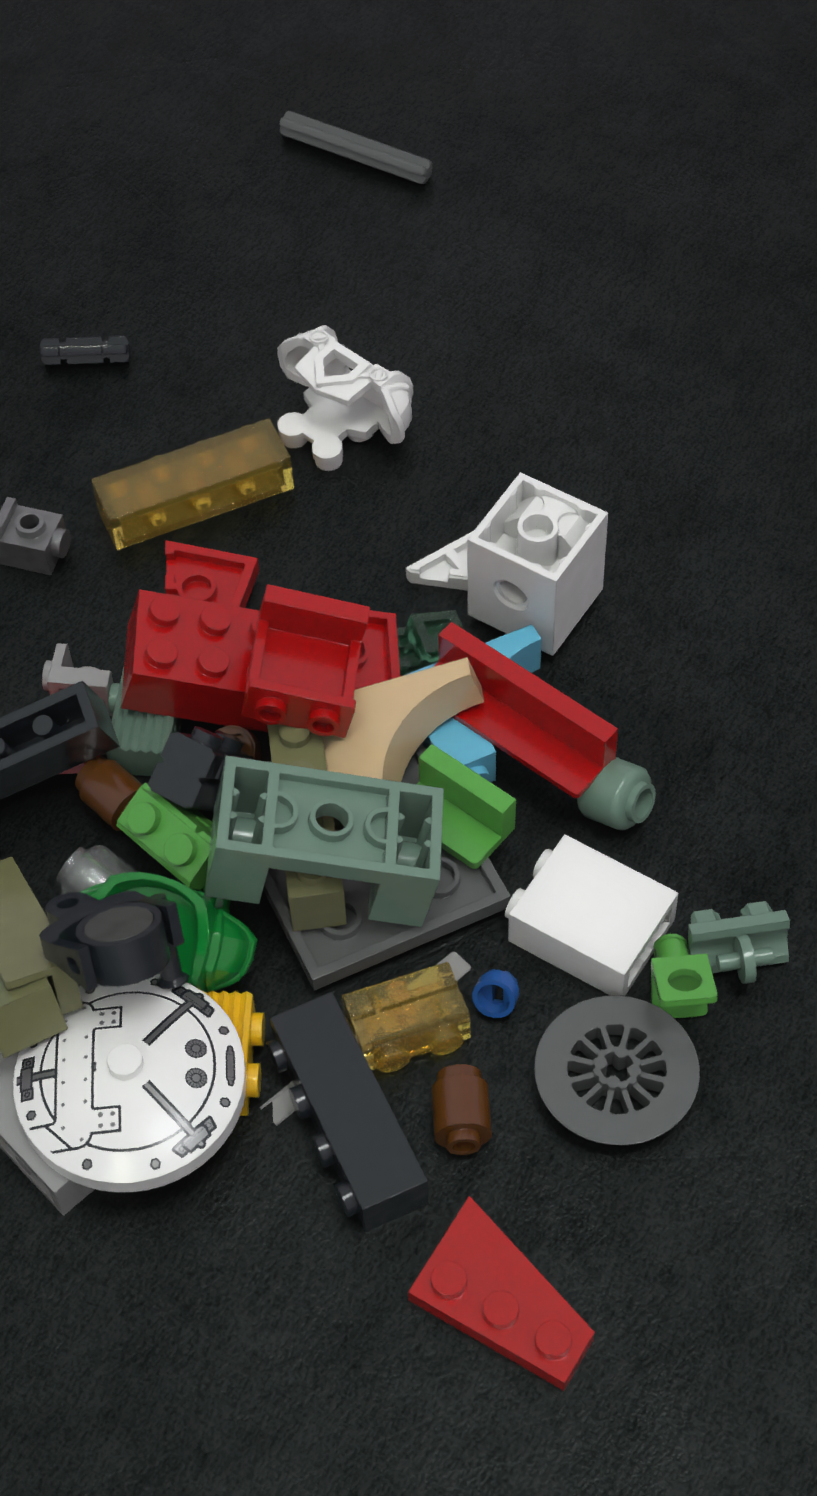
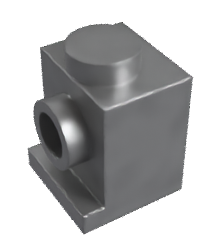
[0,497,71,575]

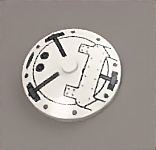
[13,974,247,1192]

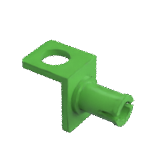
[651,934,717,1018]

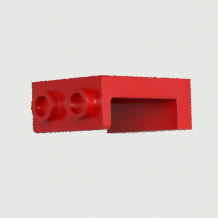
[241,584,370,738]

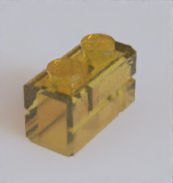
[342,962,470,1073]

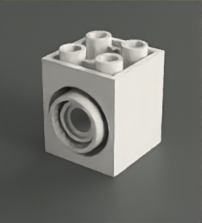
[467,472,608,656]

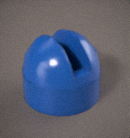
[472,969,520,1018]

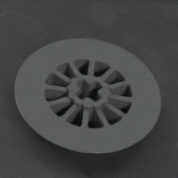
[534,996,700,1145]

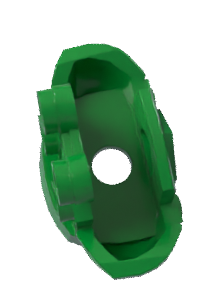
[81,872,257,992]

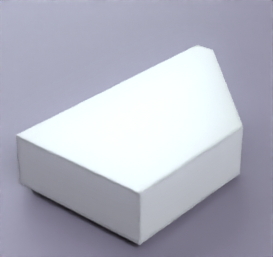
[406,531,473,591]

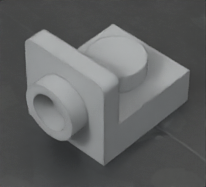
[42,643,113,716]

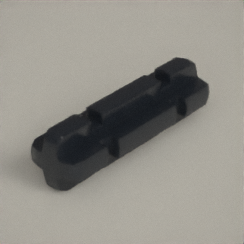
[40,335,130,365]

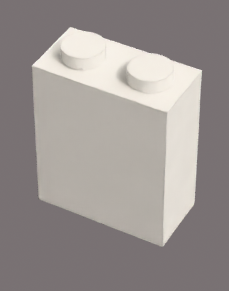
[505,834,678,996]

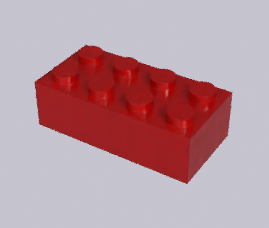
[121,589,268,732]

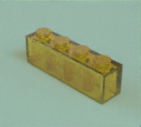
[91,418,294,550]

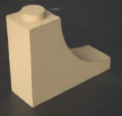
[323,657,484,782]

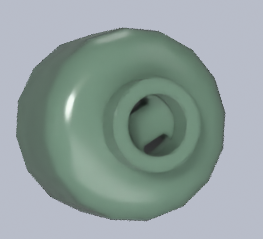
[577,757,656,831]

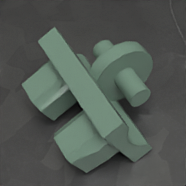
[688,901,790,984]

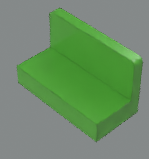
[417,744,516,869]

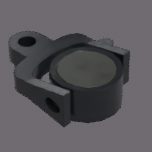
[39,891,189,992]

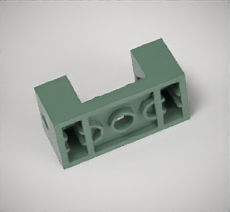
[204,756,444,927]

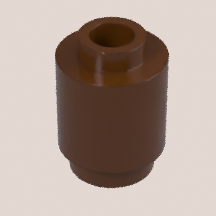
[75,756,143,831]
[431,1064,492,1155]

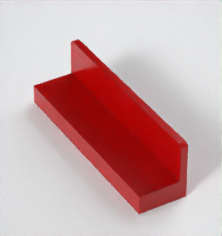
[433,622,618,798]

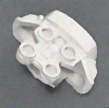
[277,325,413,471]

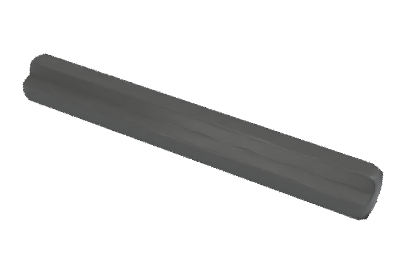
[279,111,432,184]

